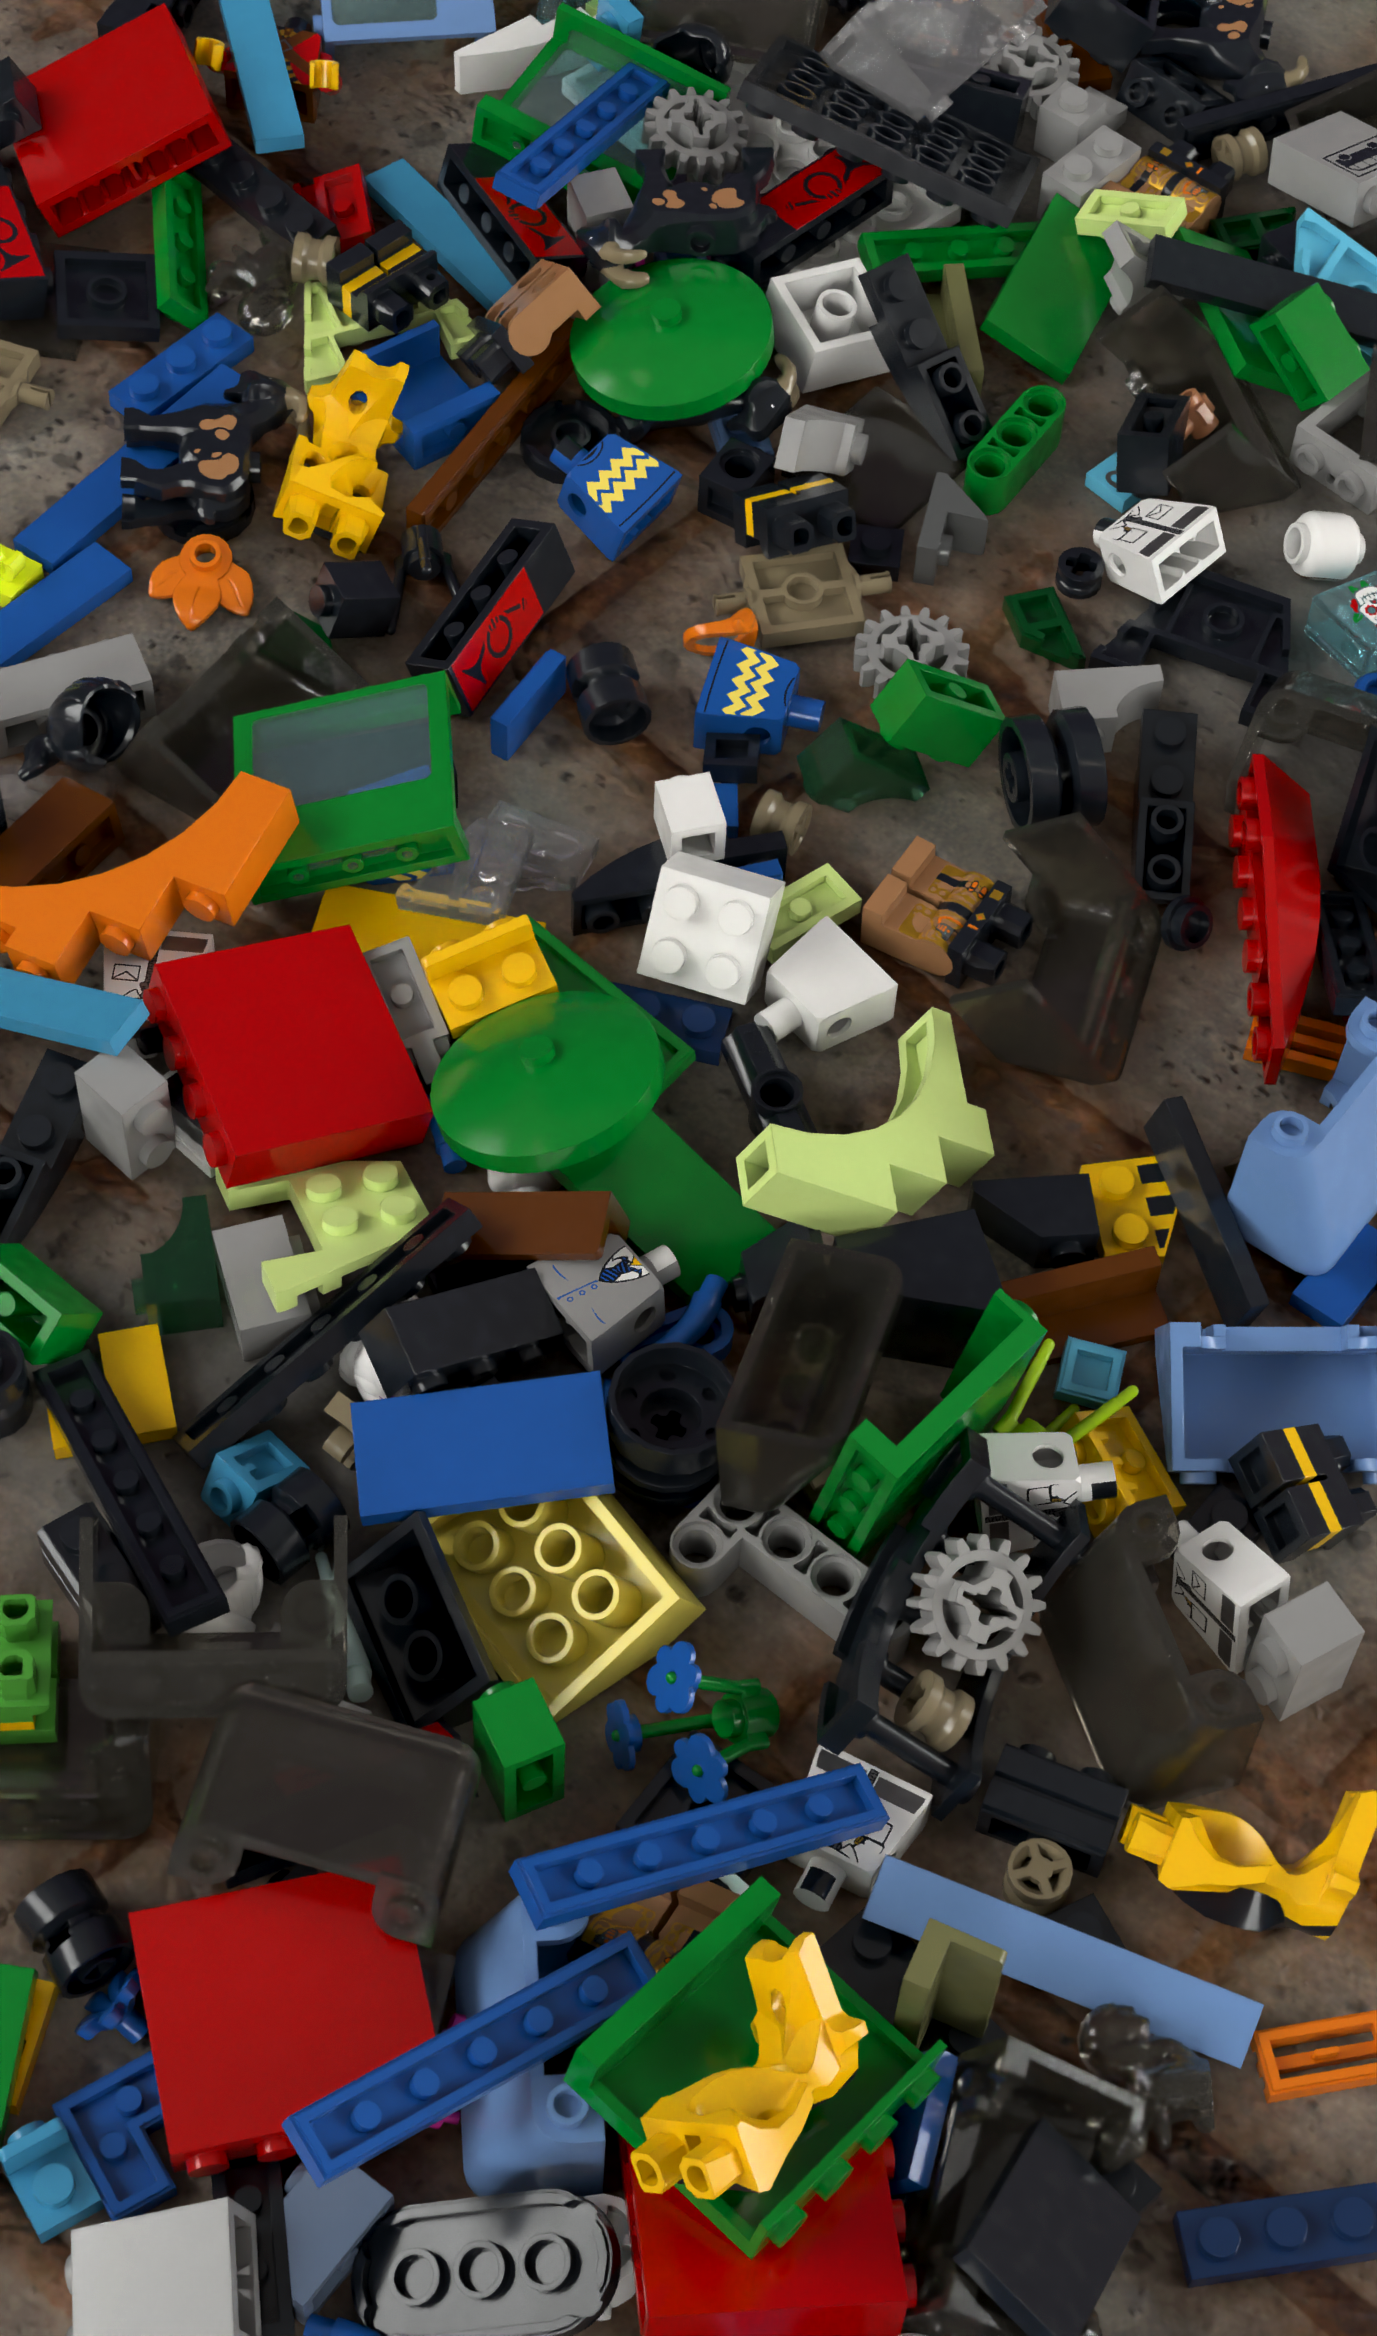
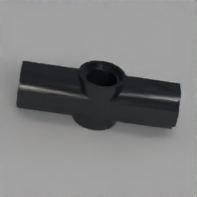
[721,1021,818,1137]

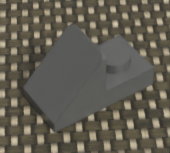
[913,471,988,586]

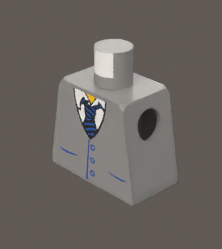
[526,1234,681,1374]

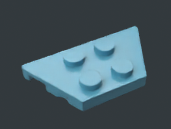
[1294,207,1377,367]

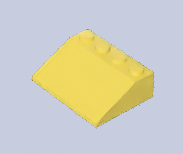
[428,1494,707,1723]

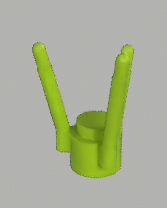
[992,1338,1139,1444]

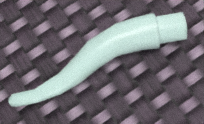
[315,1551,373,1703]

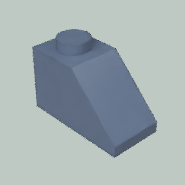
[283,2162,395,2326]

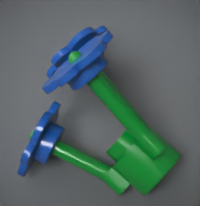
[605,1641,780,1804]

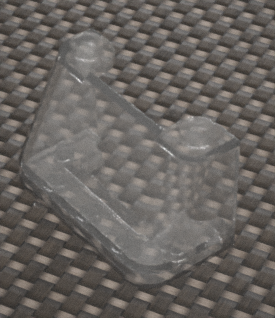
[819,0,1048,123]

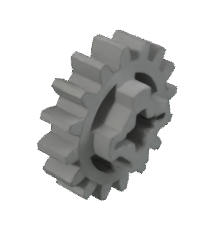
[977,25,1080,120]
[641,87,749,182]
[853,605,970,699]
[906,1533,1046,1676]

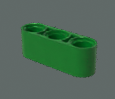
[963,385,1066,515]

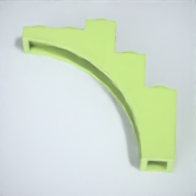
[736,1007,995,1236]

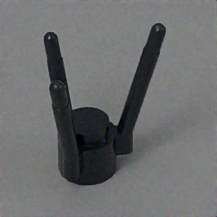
[386,524,461,635]

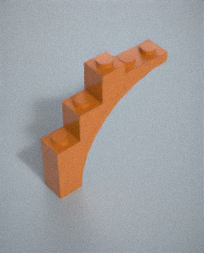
[0,771,300,984]

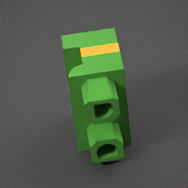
[0,1594,61,1745]

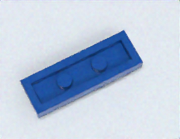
[108,312,254,416]

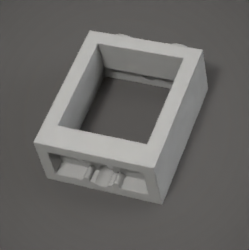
[1289,364,1377,515]

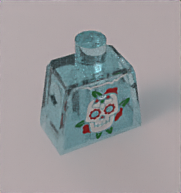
[1304,570,1377,680]

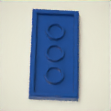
[350,1371,616,1526]

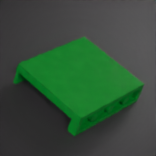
[807,1288,1048,1561]
[563,1876,948,2260]

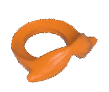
[683,607,758,656]

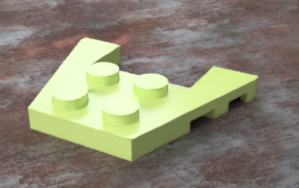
[304,279,475,395]
[215,1161,429,1313]

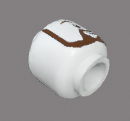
[1283,510,1366,581]

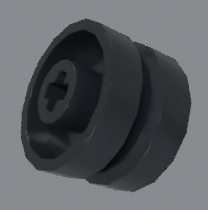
[998,706,1108,837]

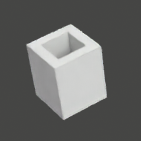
[654,772,727,861]

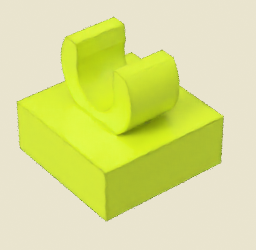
[0,544,44,608]

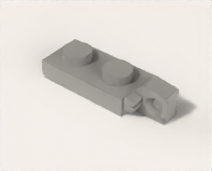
[363,936,451,1094]

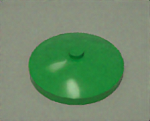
[569,258,775,421]
[430,991,665,1174]

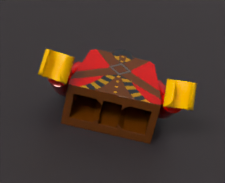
[193,17,342,124]

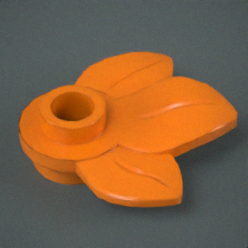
[148,534,254,631]

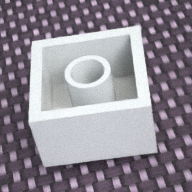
[766,257,890,394]
[637,851,786,1005]

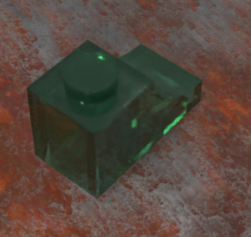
[796,717,930,813]
[131,1195,224,1336]

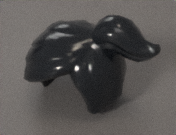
[17,677,141,782]

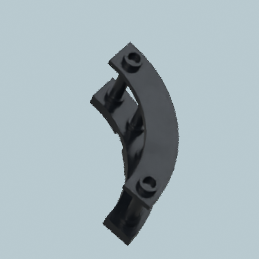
[817,1426,1091,1821]

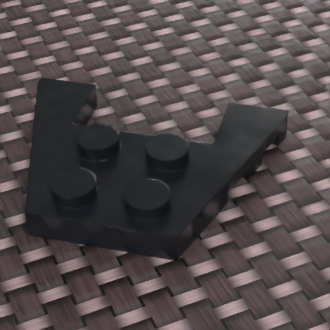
[1088,569,1291,739]

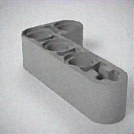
[668,1477,911,1664]

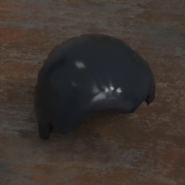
[651,22,734,84]

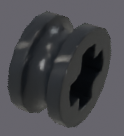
[1055,547,1105,600]

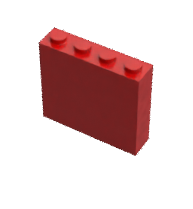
[13,3,232,238]
[143,924,433,1189]
[128,1857,435,2177]
[617,2132,917,2336]

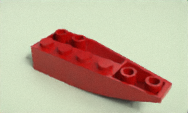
[1228,754,1320,1085]

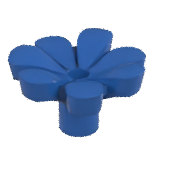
[74,1967,148,2044]

